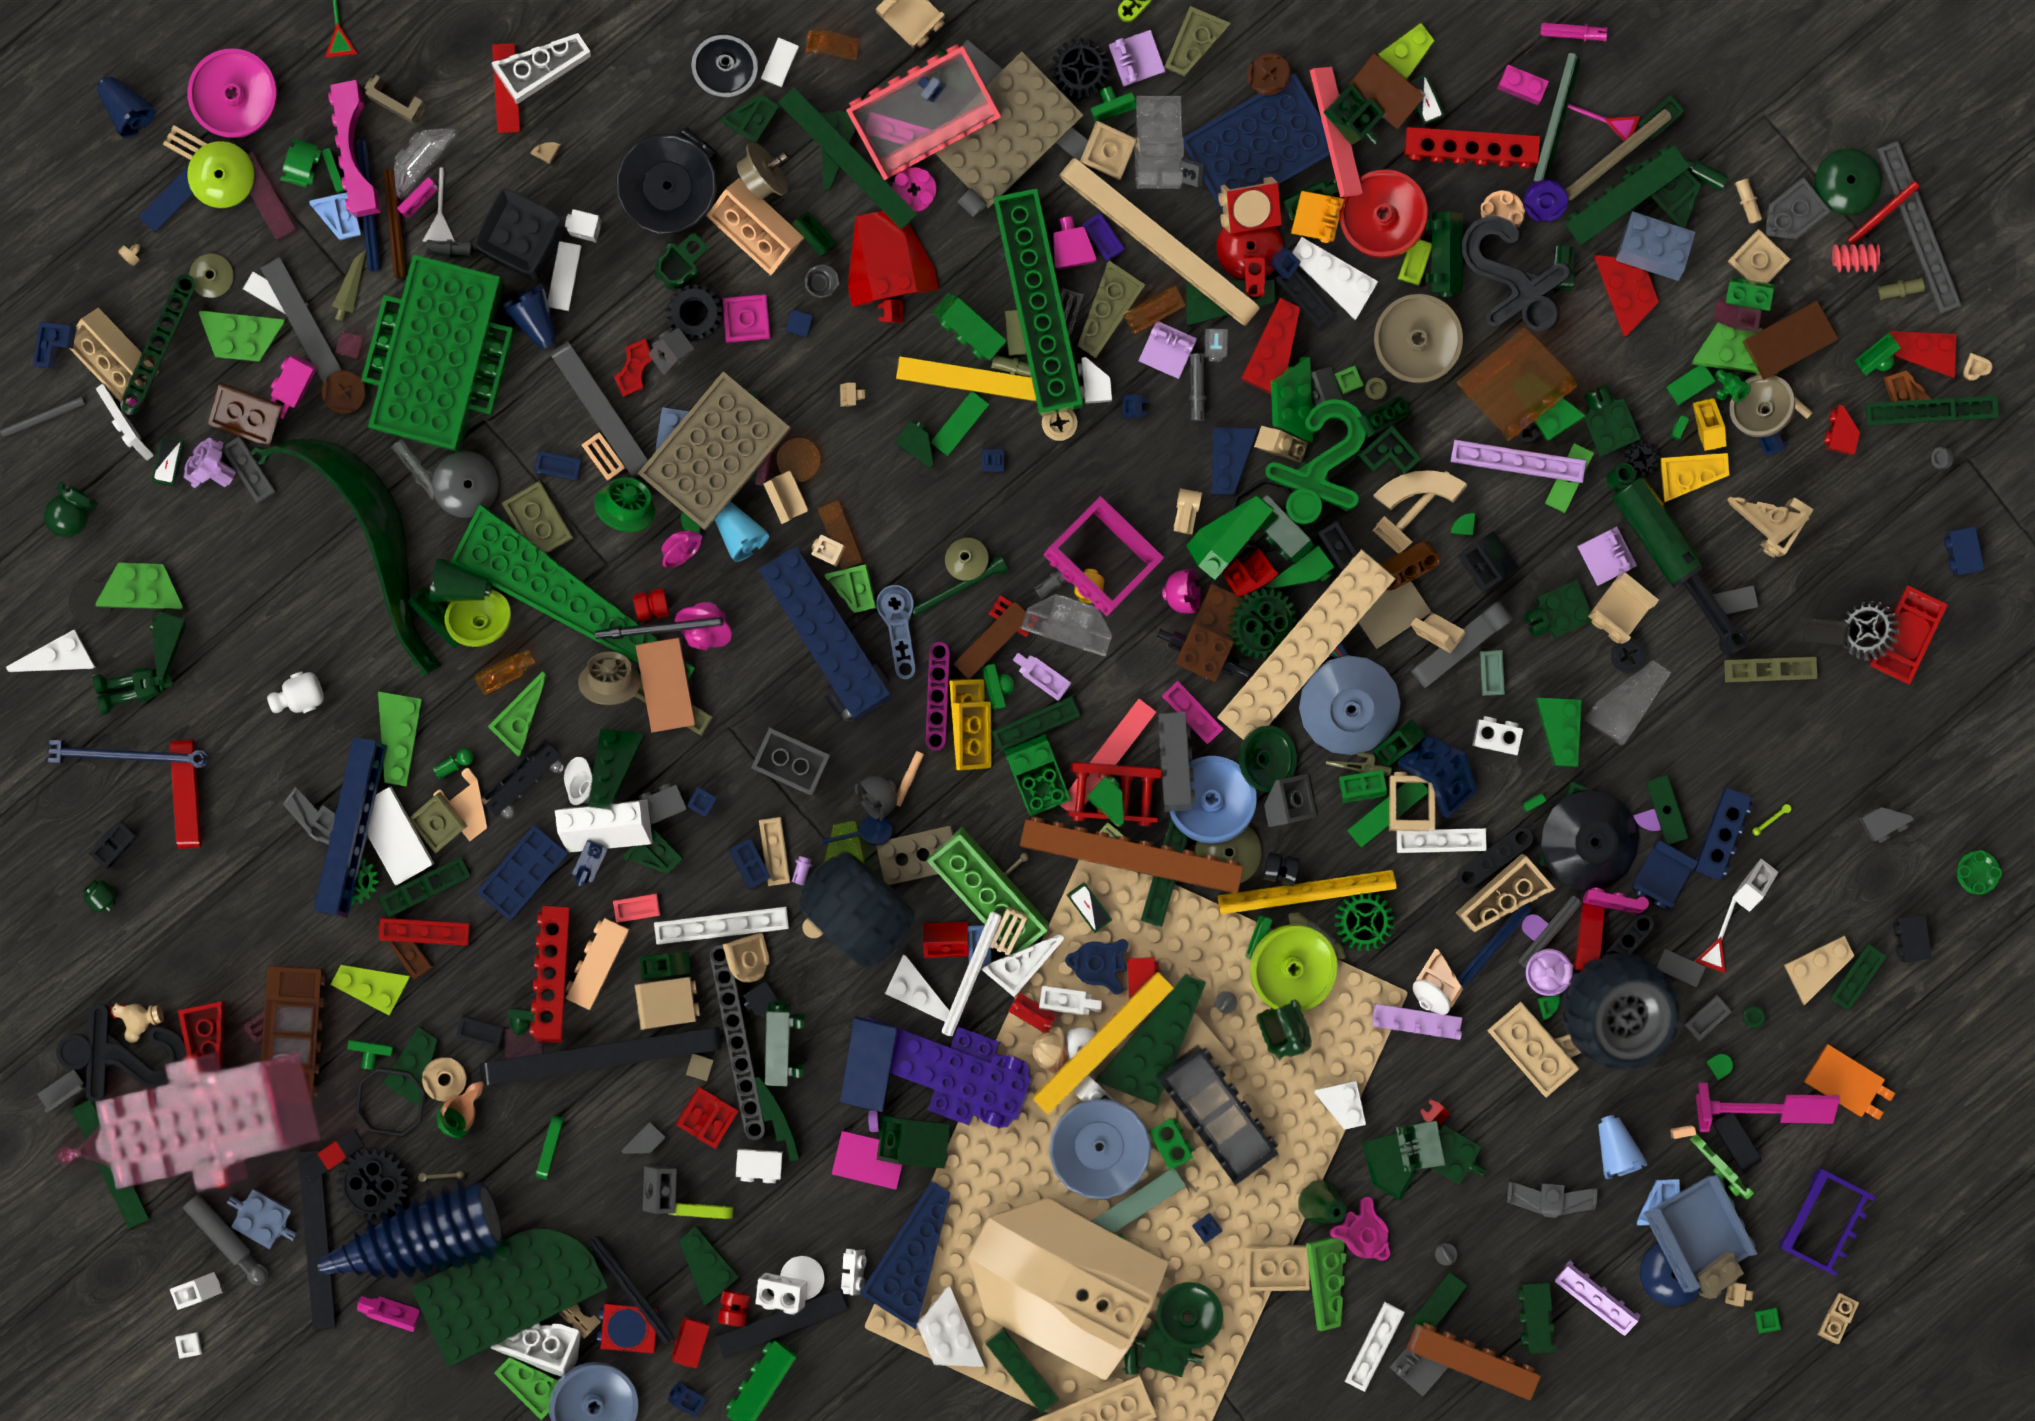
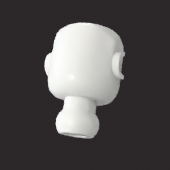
[267,672,324,713]

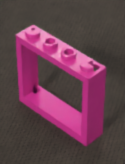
[1043,496,1164,616]

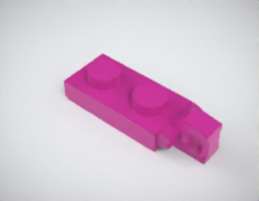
[357,1296,421,1332]

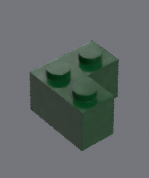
[1357,426,1421,475]

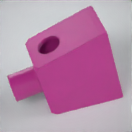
[1053,216,1096,271]

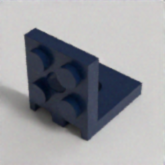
[1398,735,1477,818]

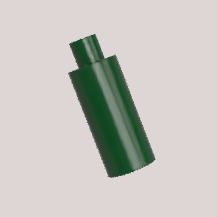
[1687,159,1728,191]

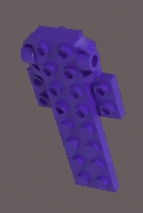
[866,1017,1034,1128]

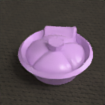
[1526,949,1574,996]

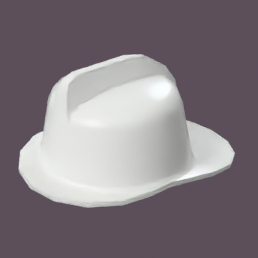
[564,757,593,805]

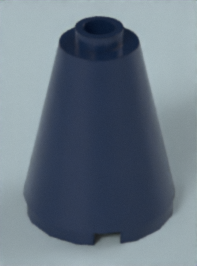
[97,77,156,138]

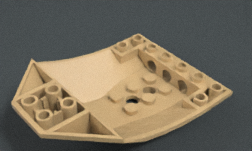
[967,1198,1169,1380]

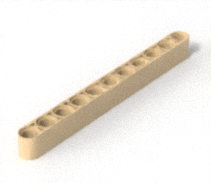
[1059,158,1260,326]

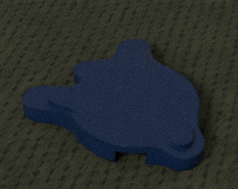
[1065,939,1128,995]

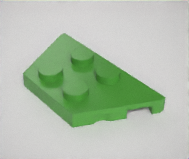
[199,311,285,362]
[1692,322,1778,376]
[96,563,183,610]

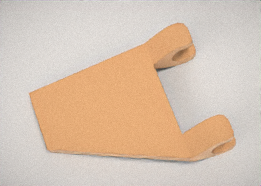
[433,768,487,841]

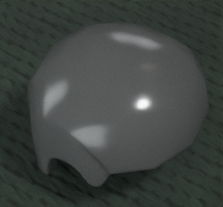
[804,264,839,298]

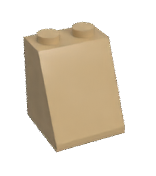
[635,977,700,1029]

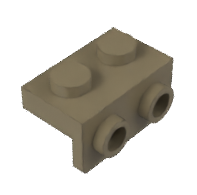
[1695,1251,1744,1299]

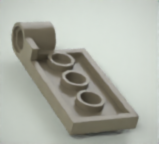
[876,825,979,885]

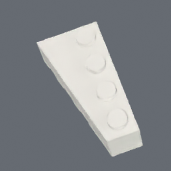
[492,33,591,104]

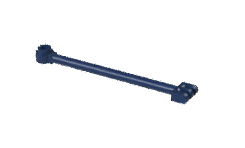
[46,740,210,768]

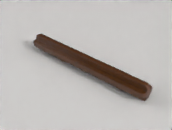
[383,169,407,279]

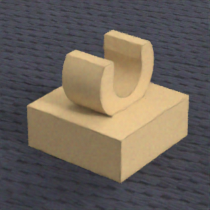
[840,383,865,407]
[1725,1282,1753,1307]

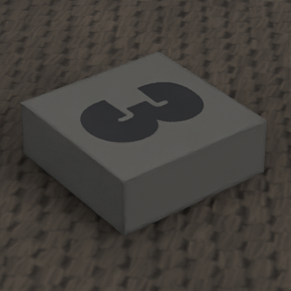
[1179,159,1203,187]

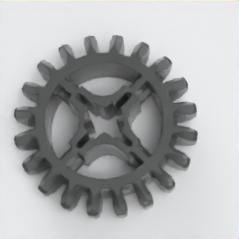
[1840,601,1900,661]

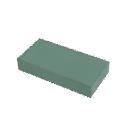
[1480,650,1505,696]

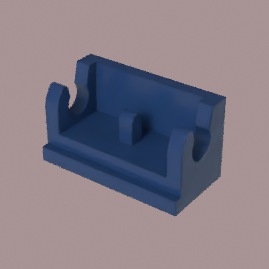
[728,839,771,890]

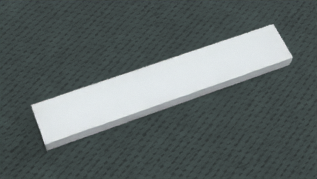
[654,907,789,945]

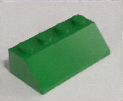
[726,1339,798,1421]

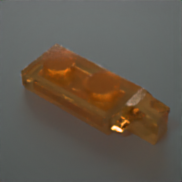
[473,649,535,695]

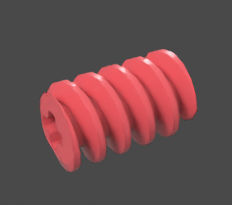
[1832,244,1880,272]

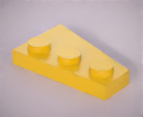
[1660,453,1729,502]

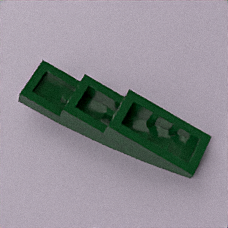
[378,857,471,918]
[755,1076,800,1162]

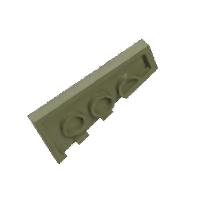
[1077,260,1145,359]

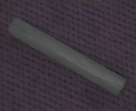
[1518,896,1582,968]

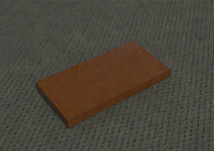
[1742,301,1838,380]

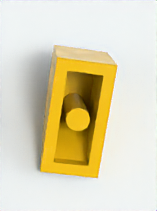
[1693,398,1726,451]

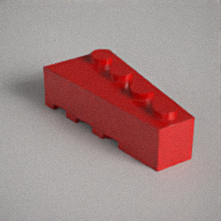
[1241,298,1300,394]
[178,1001,226,1098]

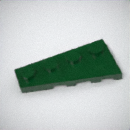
[588,729,644,810]

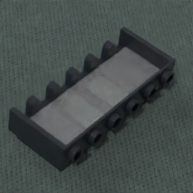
[1155,1044,1278,1186]

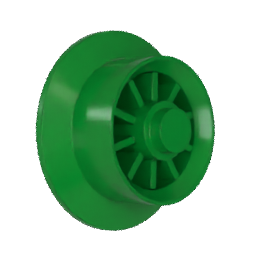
[594,477,655,532]

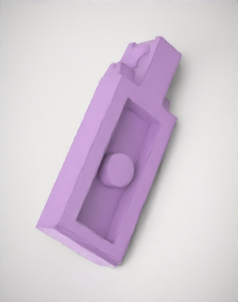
[1013,653,1071,701]

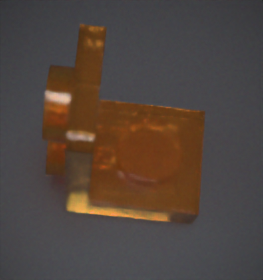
[805,30,859,60]

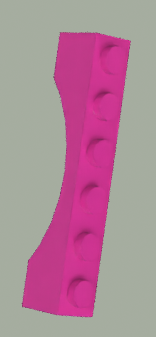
[328,80,381,218]

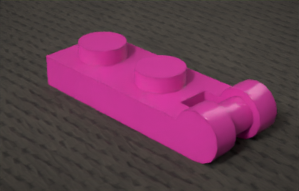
[1583,888,1649,914]

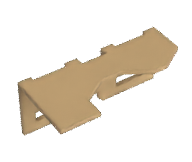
[559,1304,601,1339]

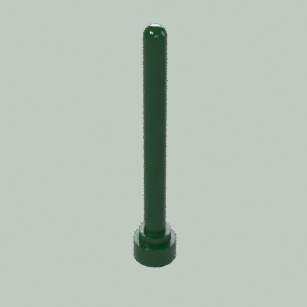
[912,555,1009,616]

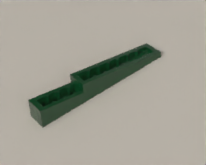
[1865,396,1999,426]

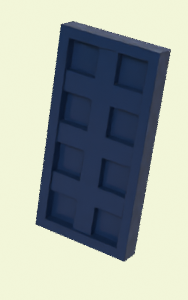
[477,825,569,921]

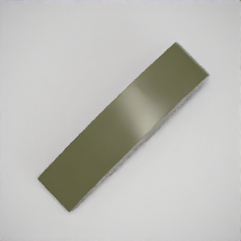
[1724,657,1817,682]

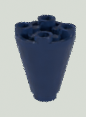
[503,284,556,349]

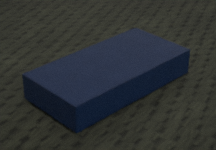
[534,450,582,481]

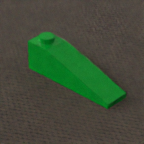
[1186,495,1274,580]

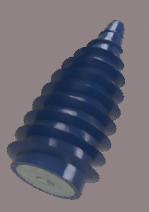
[317,1179,503,1279]

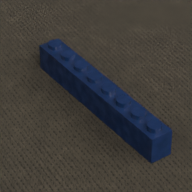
[314,738,387,918]

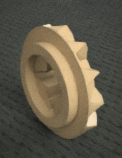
[1042,410,1077,441]

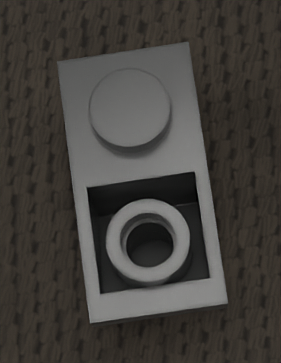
[1859,807,1914,843]

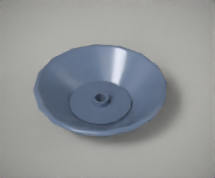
[1299,656,1401,755]
[1049,1099,1151,1199]

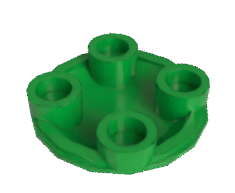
[1956,850,2002,895]

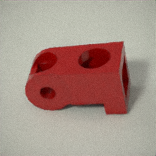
[1244,255,1265,297]

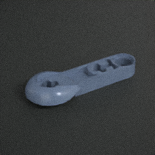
[876,585,915,679]

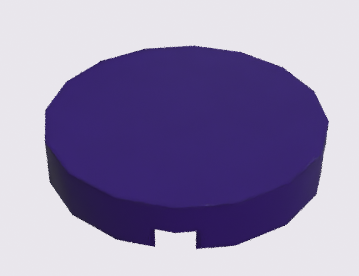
[1524,179,1568,222]

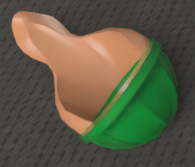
[436,1081,484,1139]

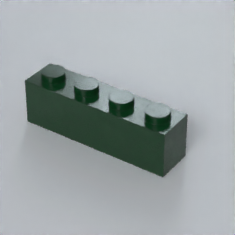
[985,1327,1059,1413]

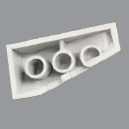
[490,1324,581,1377]

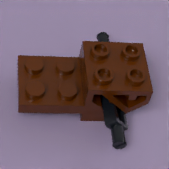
[1157,584,1251,683]

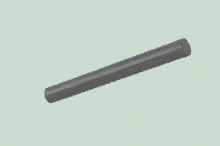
[0,397,85,438]

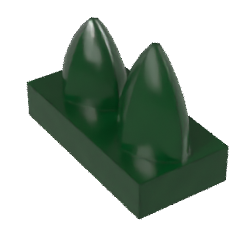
[508,1008,553,1043]

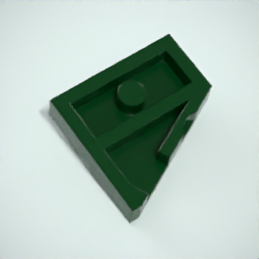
[622,826,684,874]

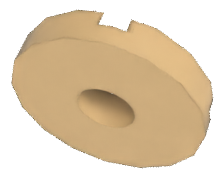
[422,1057,467,1102]

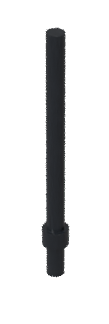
[595,617,723,640]

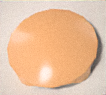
[1481,190,1525,227]

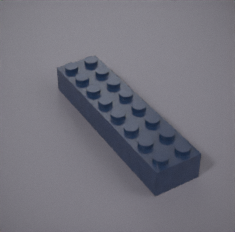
[759,546,892,721]

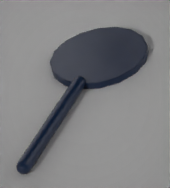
[820,815,892,845]

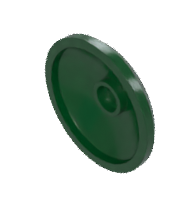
[1815,149,1882,215]
[1239,725,1297,792]
[1156,1282,1223,1349]

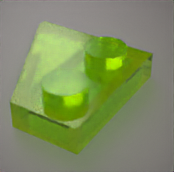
[824,820,865,864]

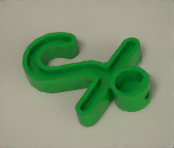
[1265,399,1366,526]

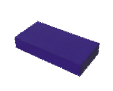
[1082,213,1125,262]

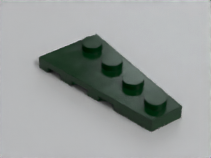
[1186,280,1275,326]

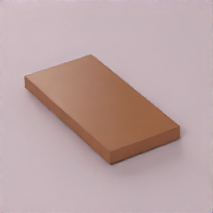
[635,637,696,732]

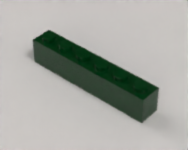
[1565,145,1690,246]

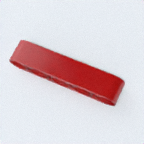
[170,739,202,849]

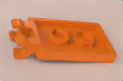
[1804,1044,1895,1120]

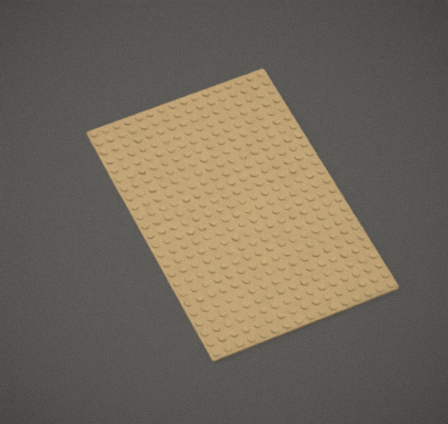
[865,860,1407,1421]

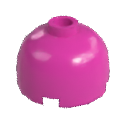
[1162,569,1201,614]

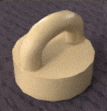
[118,244,140,266]

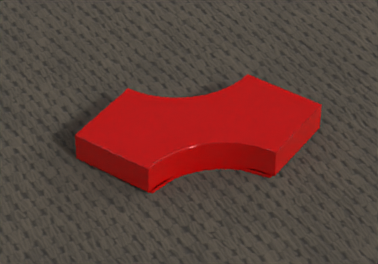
[614,339,652,397]

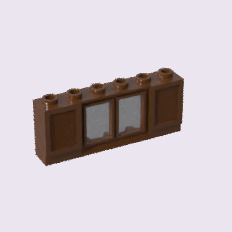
[258,966,325,1103]

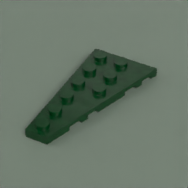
[1095,973,1206,1105]

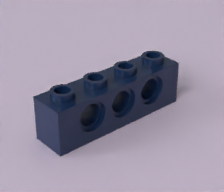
[1693,788,1753,880]

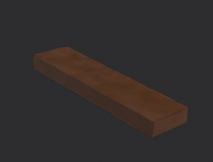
[954,601,1031,679]

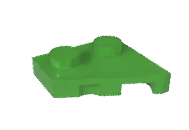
[825,565,877,613]

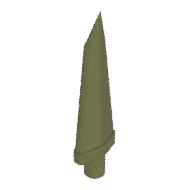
[332,249,366,322]

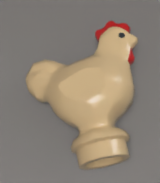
[109,1003,164,1043]

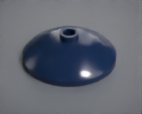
[1640,1243,1701,1306]

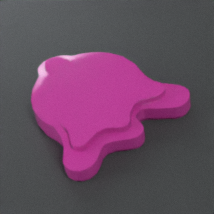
[1330,1197,1390,1261]

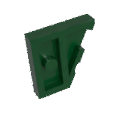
[720,94,780,143]

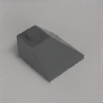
[1264,774,1317,827]

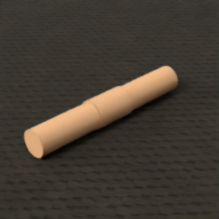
[896,751,924,806]

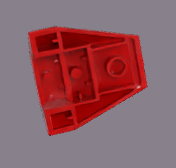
[848,211,939,307]

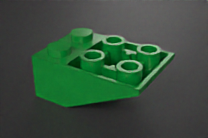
[1004,734,1071,816]

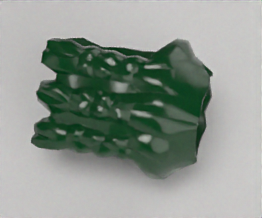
[1256,999,1312,1061]

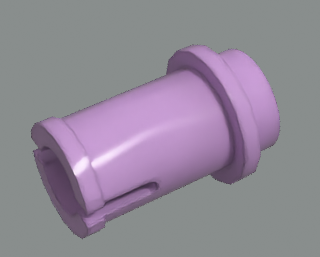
[791,856,813,885]

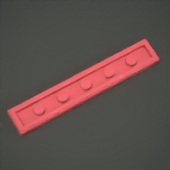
[1310,67,1363,197]
[1060,699,1156,811]

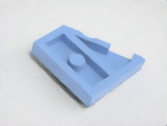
[309,192,362,240]

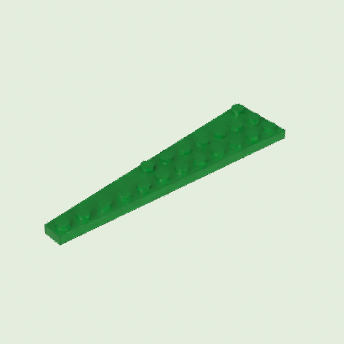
[450,504,696,681]

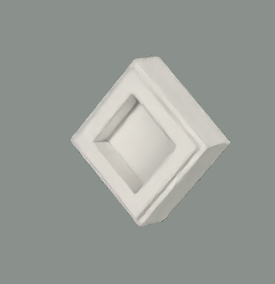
[175,1332,202,1359]

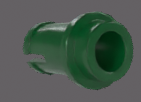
[1123,1347,1141,1375]

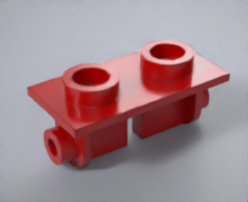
[1008,992,1057,1033]

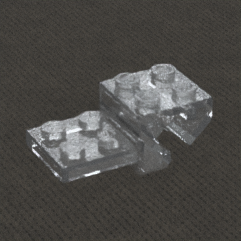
[1135,96,1184,189]

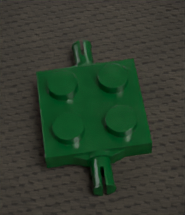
[1429,1124,1486,1185]
[1132,1322,1204,1378]

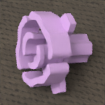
[184,438,236,488]

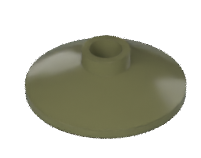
[189,254,234,298]
[945,538,989,581]

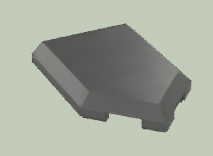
[1766,177,1831,239]

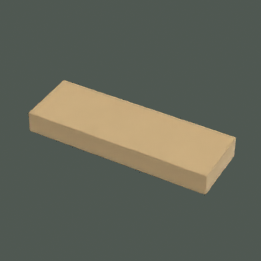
[759,817,791,886]

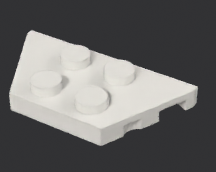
[917,1287,984,1367]

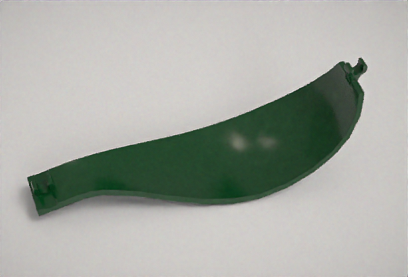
[251,438,442,676]

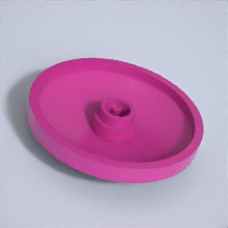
[187,49,277,138]

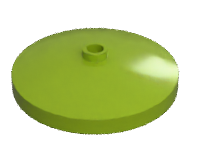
[1250,924,1338,1012]

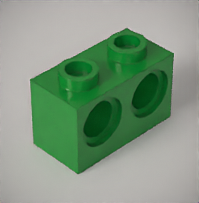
[1726,277,1775,311]
[1148,1118,1194,1170]

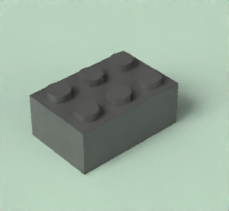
[751,728,831,796]

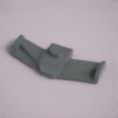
[283,786,368,845]
[1506,1180,1598,1218]

